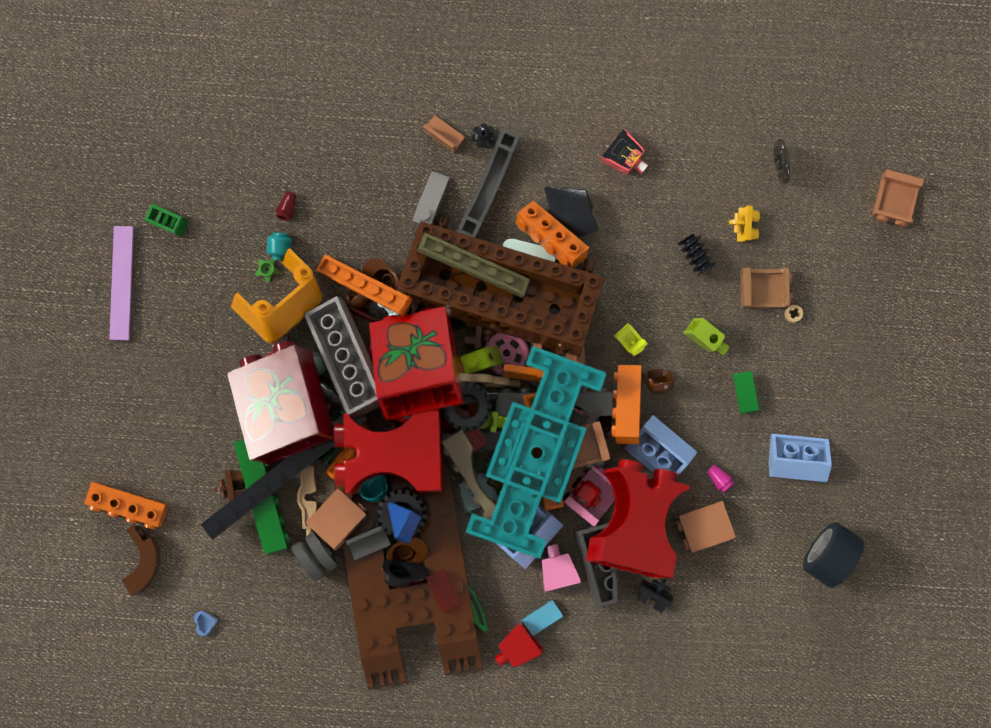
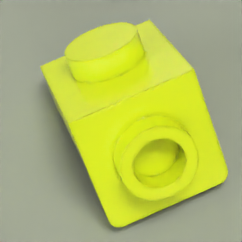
[614,323,648,356]

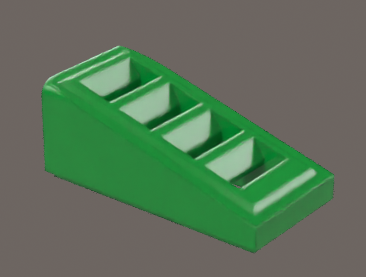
[144,203,188,237]

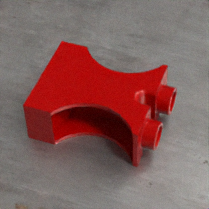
[334,410,443,495]
[586,459,690,578]

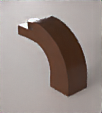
[122,525,160,596]

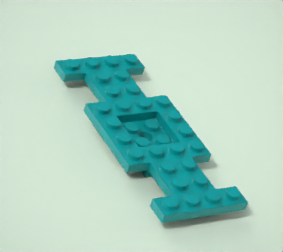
[465,346,607,559]

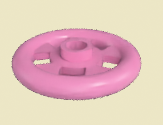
[485,332,529,376]

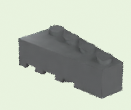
[574,523,618,608]

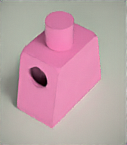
[542,544,581,592]

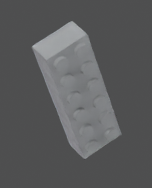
[304,296,380,419]

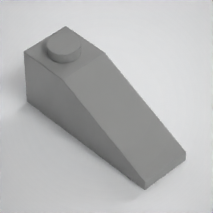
[412,171,450,226]

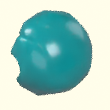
[358,475,389,502]

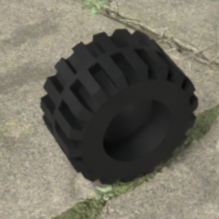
[442,382,491,431]
[378,487,430,537]

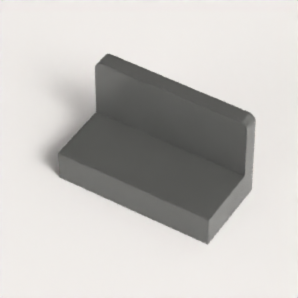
[346,526,392,561]

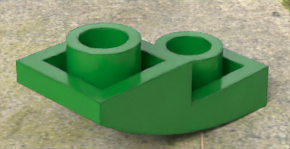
[733,371,759,415]

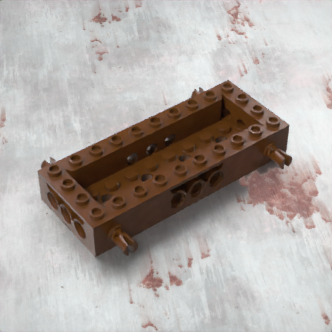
[396,214,605,358]

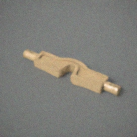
[459,373,520,388]
[297,465,318,536]

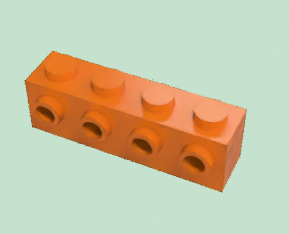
[515,200,589,268]
[612,365,642,444]
[84,482,169,530]

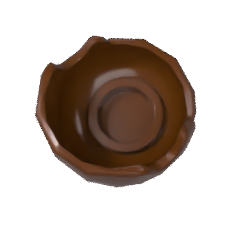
[346,289,371,308]
[645,369,675,394]

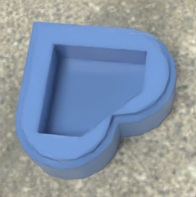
[194,611,219,636]

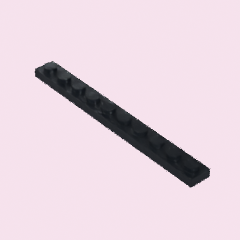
[200,413,368,540]

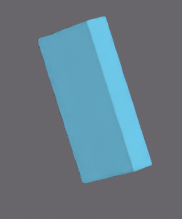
[520,600,563,636]

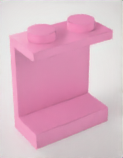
[564,466,615,527]

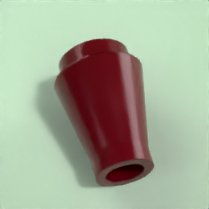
[275,191,297,221]

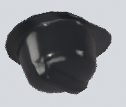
[382,559,429,589]

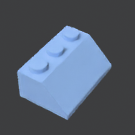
[624,415,697,476]
[768,434,832,482]
[496,504,564,569]

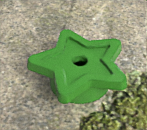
[255,259,280,282]

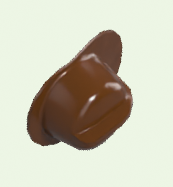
[362,258,400,290]
[386,536,428,563]

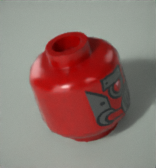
[573,480,602,509]

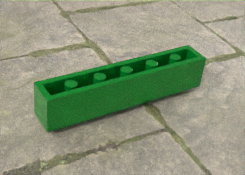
[233,439,291,554]

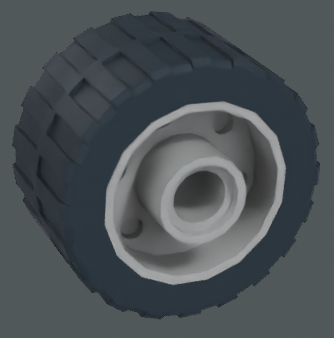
[803,522,864,588]

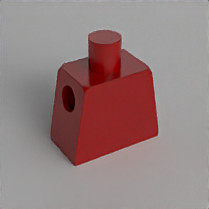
[495,621,544,667]

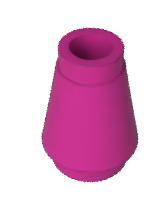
[707,465,735,493]

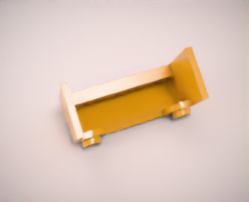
[231,248,322,344]

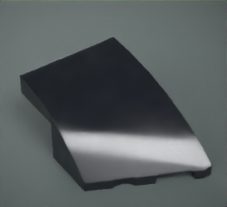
[544,186,599,238]

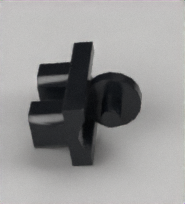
[637,578,674,613]

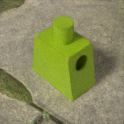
[683,318,729,355]
[460,346,504,374]

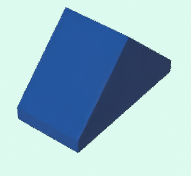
[388,502,421,544]

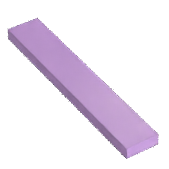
[109,226,134,341]

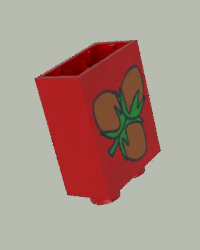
[369,306,463,420]

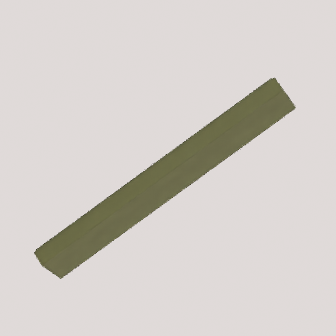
[417,233,530,298]

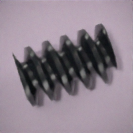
[678,233,717,276]

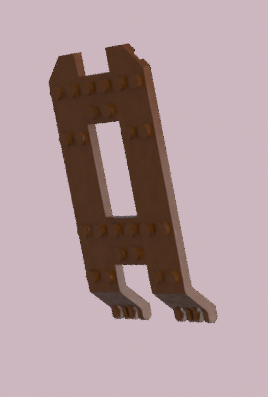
[333,458,483,689]

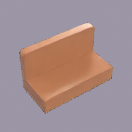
[423,115,465,153]

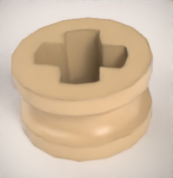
[784,305,803,323]

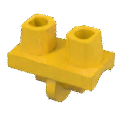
[729,206,760,242]

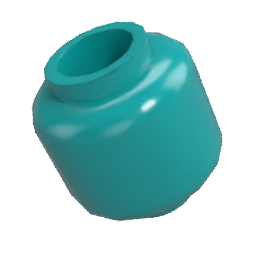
[266,232,292,260]

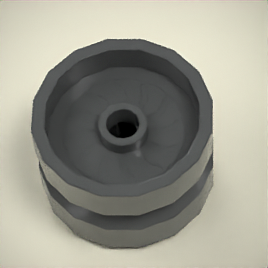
[291,531,338,581]

